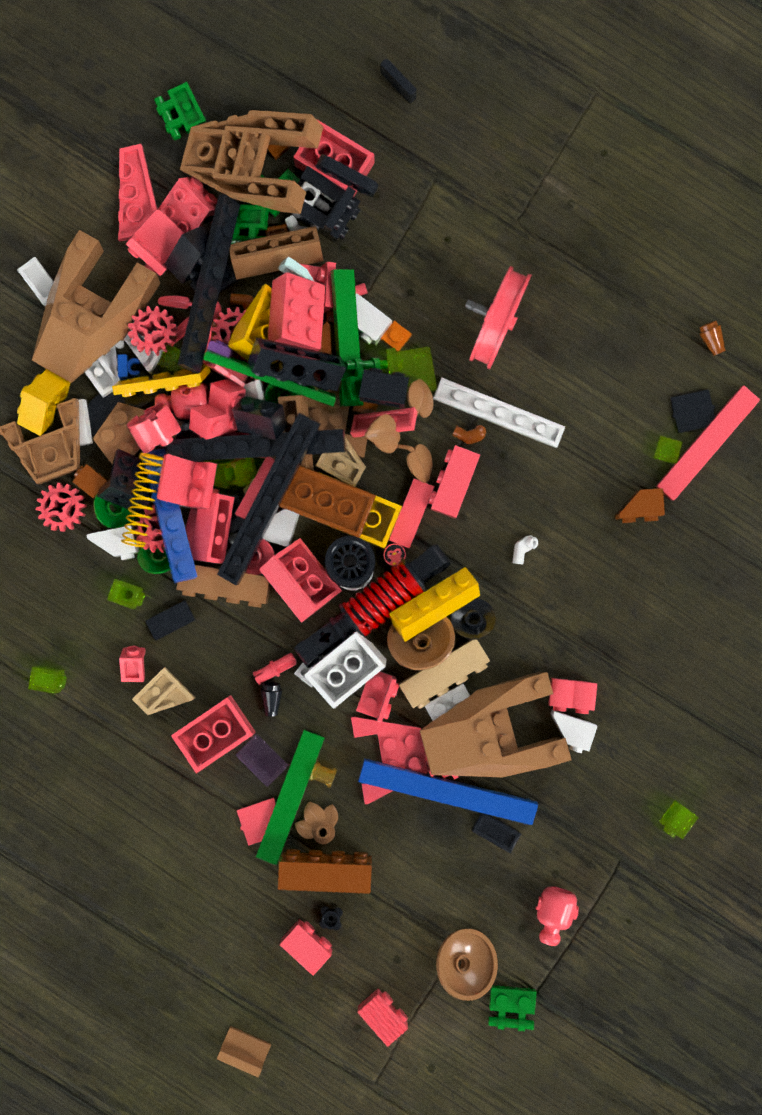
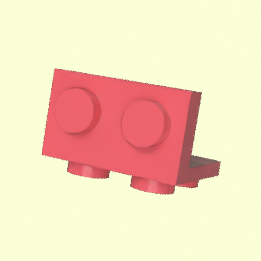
[158,177,218,233]
[126,209,184,276]

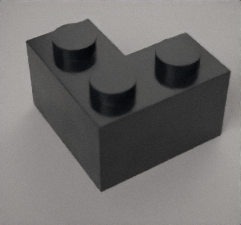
[164,222,212,284]

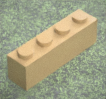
[399,640,490,709]

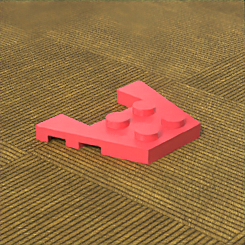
[351,716,428,804]

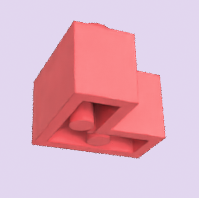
[189,379,246,440]

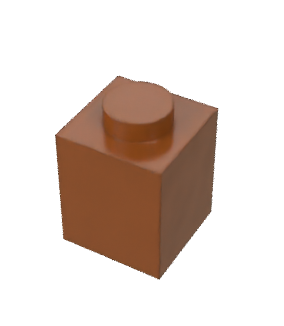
[72,464,109,499]

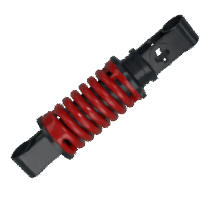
[294,544,451,668]

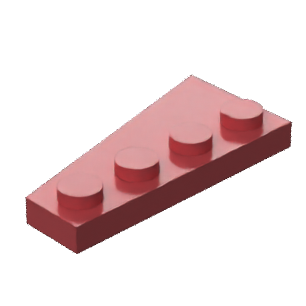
[118,144,157,242]

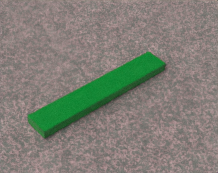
[330,269,363,407]
[203,349,336,406]
[256,729,325,865]

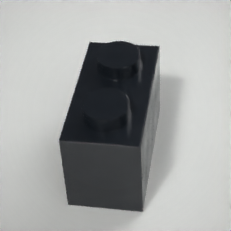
[359,368,409,409]
[232,396,288,440]

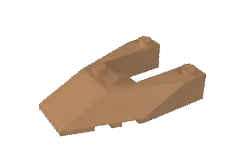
[180,110,323,214]
[32,230,160,383]
[419,672,571,777]

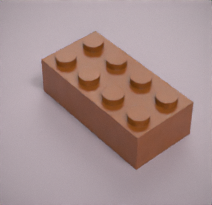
[278,849,372,893]

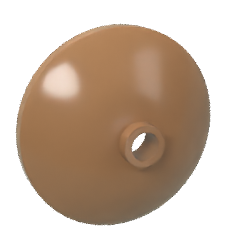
[387,617,455,670]
[436,929,498,1001]

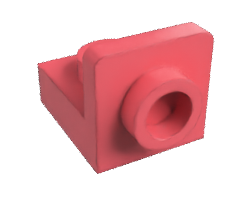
[119,646,146,682]

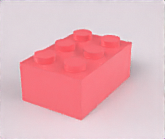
[293,119,374,196]
[268,272,325,351]
[259,538,342,623]
[171,695,256,773]

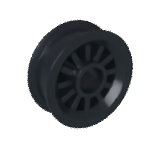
[325,536,375,588]

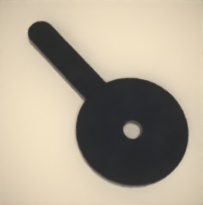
[87,388,169,437]

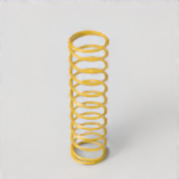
[121,453,163,547]

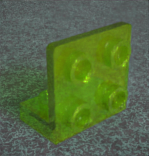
[386,347,437,396]

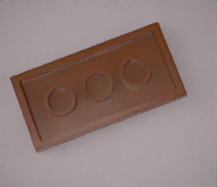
[279,466,376,538]

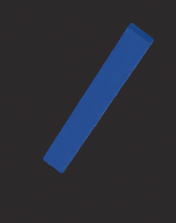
[359,758,538,825]

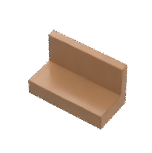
[217,1026,271,1077]

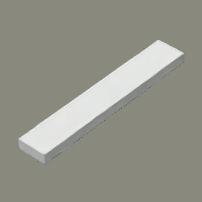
[433,377,565,448]

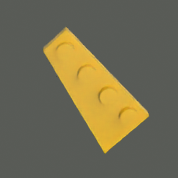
[112,364,211,397]

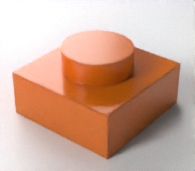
[381,321,412,353]

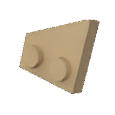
[316,428,366,487]
[132,667,196,715]

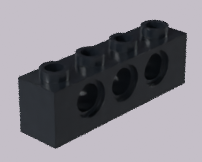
[248,337,346,391]

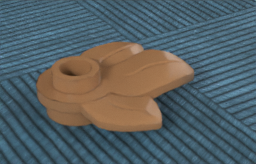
[295,802,338,844]

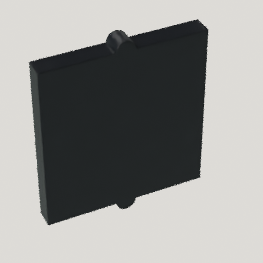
[670,389,715,434]

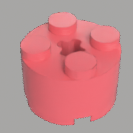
[127,403,182,453]

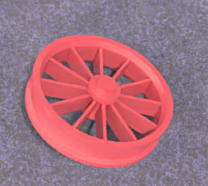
[465,266,531,369]

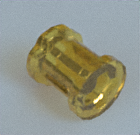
[309,762,337,788]

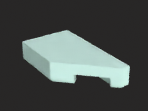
[278,256,315,282]

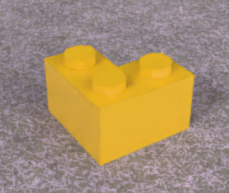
[17,369,70,436]

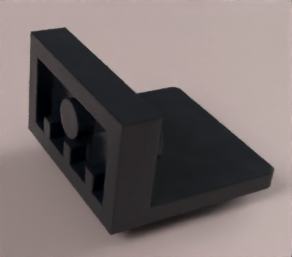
[97,449,152,513]

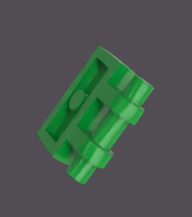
[154,82,207,140]
[231,205,269,244]
[344,358,388,400]
[488,985,537,1032]

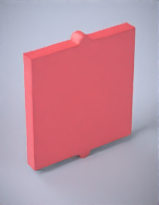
[203,360,245,387]
[237,797,276,846]

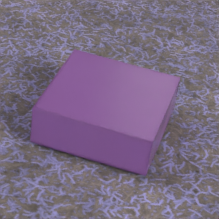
[207,340,235,357]

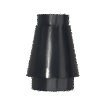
[260,682,283,716]

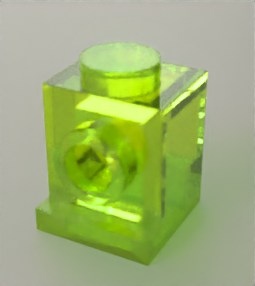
[107,579,145,609]

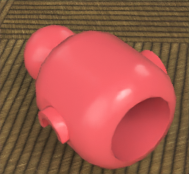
[155,383,210,420]
[535,886,579,946]

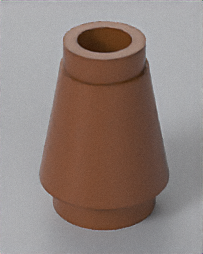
[699,320,726,356]

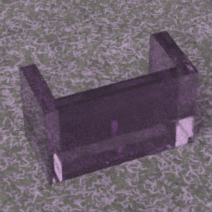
[236,734,288,787]

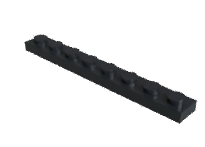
[177,194,240,373]
[217,413,321,586]
[166,429,346,461]

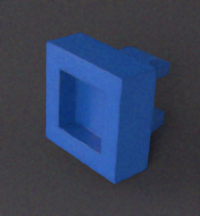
[117,354,140,381]

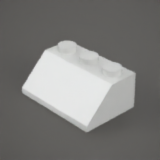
[304,632,387,709]

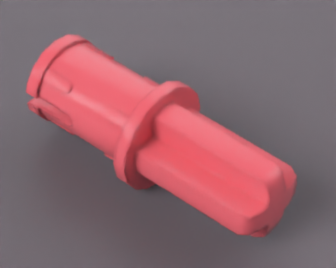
[253,653,297,685]

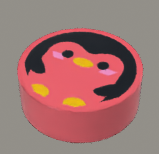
[384,544,406,566]

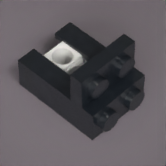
[290,166,361,243]

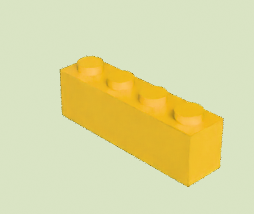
[389,567,480,642]

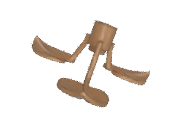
[364,379,433,483]

